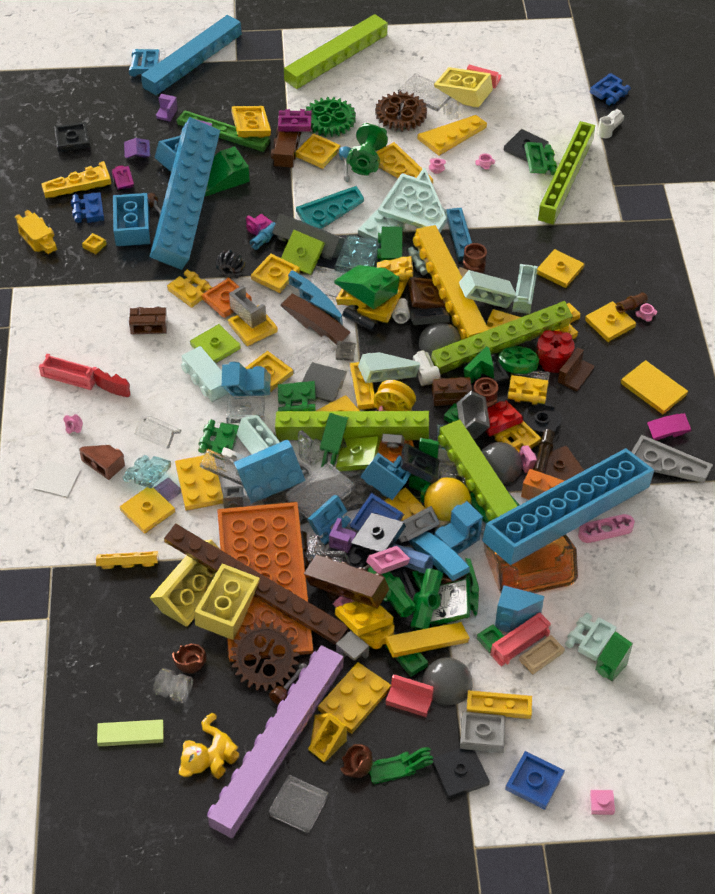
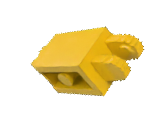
[15,210,57,254]

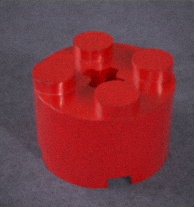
[536,330,574,373]

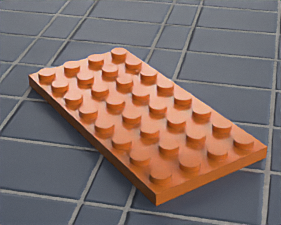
[217,502,313,662]

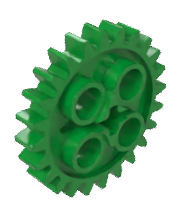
[305,97,356,137]

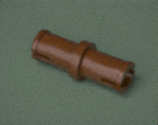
[615,292,648,314]

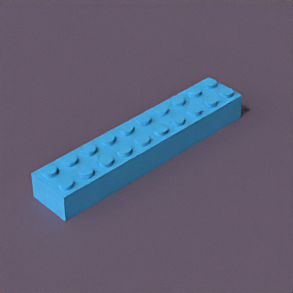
[150,117,220,270]
[482,448,654,565]

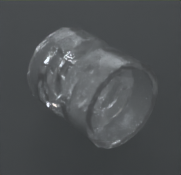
[153,668,193,704]

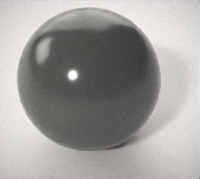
[419,323,461,358]
[481,442,523,484]
[422,657,473,706]

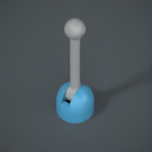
[339,146,351,181]

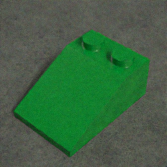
[204,147,250,197]
[334,265,400,310]

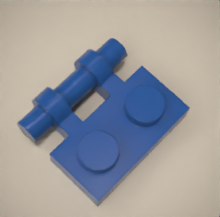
[590,73,631,105]
[71,192,104,223]

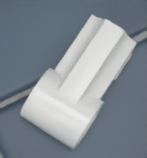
[598,109,624,138]
[413,350,441,386]

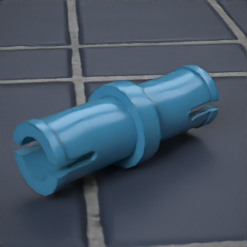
[250,222,276,250]

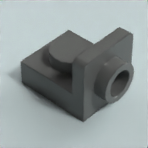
[223,486,244,509]

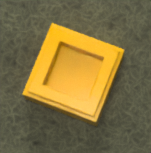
[82,233,107,254]

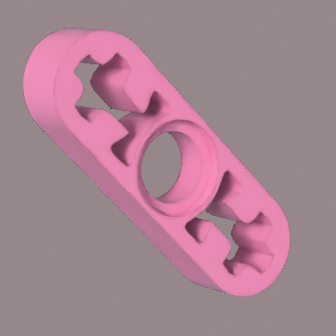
[578,514,635,543]

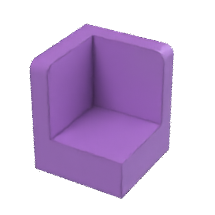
[156,94,177,121]
[124,138,150,158]
[329,518,356,553]

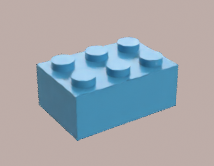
[113,193,151,246]
[234,440,306,504]

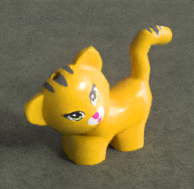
[179,713,239,779]

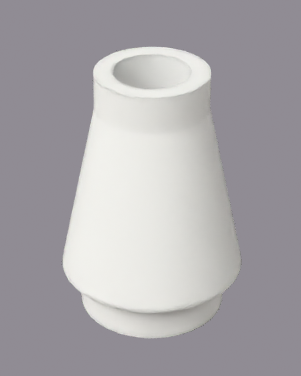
[392,298,410,324]

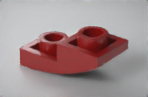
[93,368,131,397]

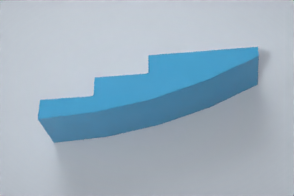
[288,270,343,324]
[409,531,470,581]

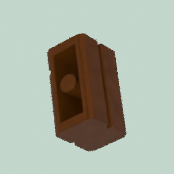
[129,306,168,334]
[432,377,472,406]

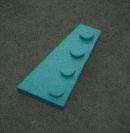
[296,186,364,229]

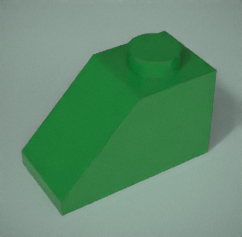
[595,631,633,682]

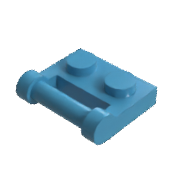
[129,49,160,76]

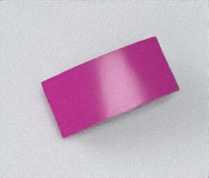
[647,413,692,441]

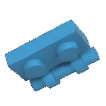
[307,495,351,546]

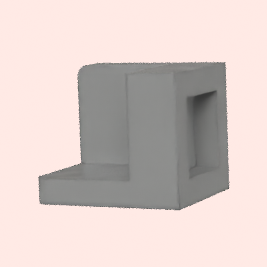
[336,631,369,660]

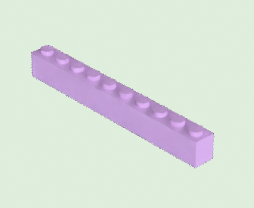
[207,645,343,838]

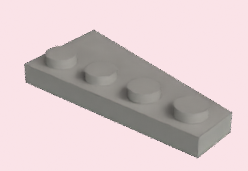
[632,435,713,483]

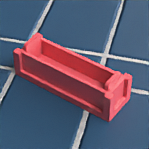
[39,354,97,390]
[491,612,551,667]

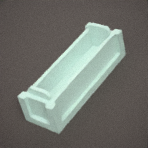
[512,264,538,314]

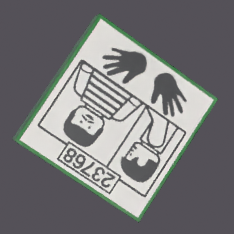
[430,579,470,626]

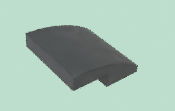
[302,362,347,403]

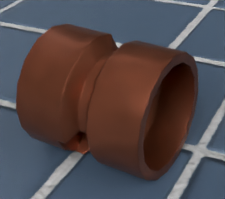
[463,243,487,274]
[473,378,498,408]

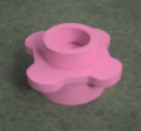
[475,153,495,170]
[429,158,446,174]
[636,304,657,322]
[63,414,83,434]

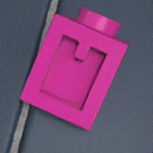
[112,166,134,190]
[246,214,272,236]

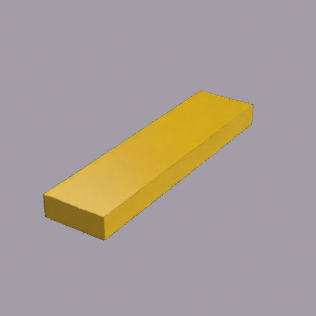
[385,622,470,657]

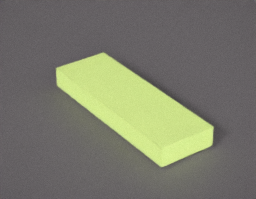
[97,720,164,746]

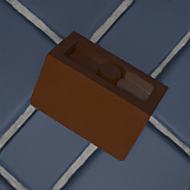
[558,347,595,391]

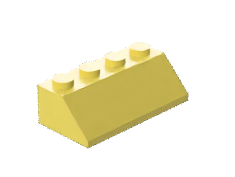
[150,539,219,626]

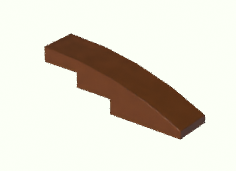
[280,294,351,346]

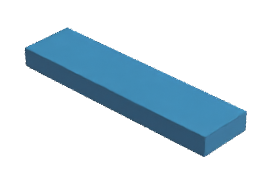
[445,207,472,261]

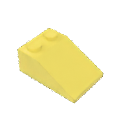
[434,67,493,107]
[195,564,260,640]

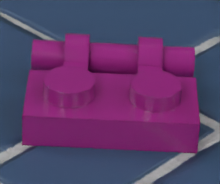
[278,109,312,132]

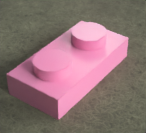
[366,546,410,574]

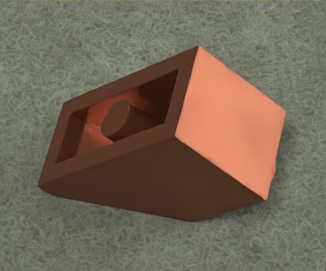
[79,445,125,480]

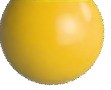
[424,477,471,522]

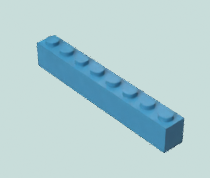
[141,15,242,95]

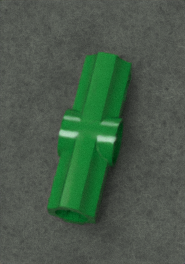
[368,567,416,618]
[410,569,443,631]

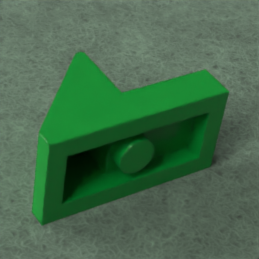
[464,346,494,384]

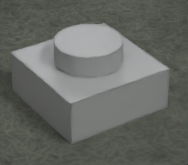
[382,434,405,449]

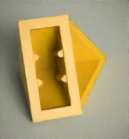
[308,713,347,762]

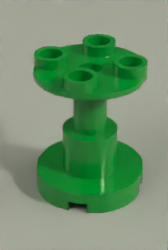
[346,123,388,176]

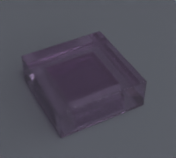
[154,477,181,502]

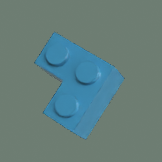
[221,361,271,398]
[361,453,411,500]
[435,501,483,554]

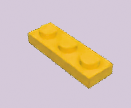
[350,362,376,410]
[96,551,159,569]
[466,690,532,719]

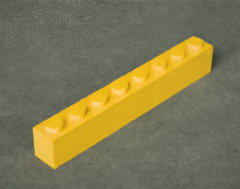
[413,225,489,340]

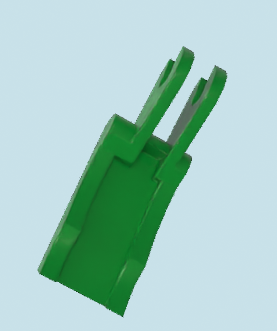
[320,413,349,472]
[465,558,479,619]
[370,747,434,785]

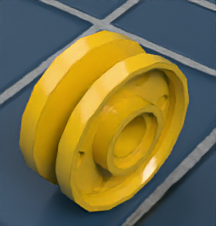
[374,380,416,411]

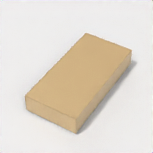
[519,635,565,675]

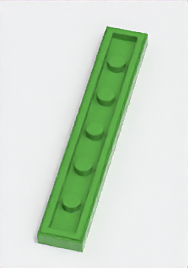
[177,110,271,152]

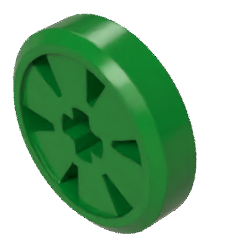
[498,346,539,374]

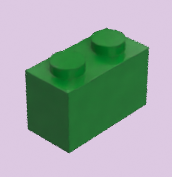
[377,226,402,262]

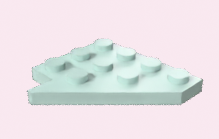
[378,168,447,232]

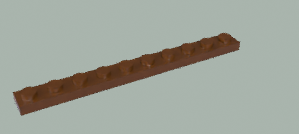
[164,523,349,645]

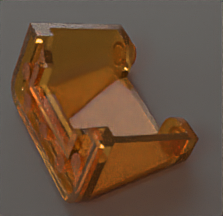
[484,534,578,594]

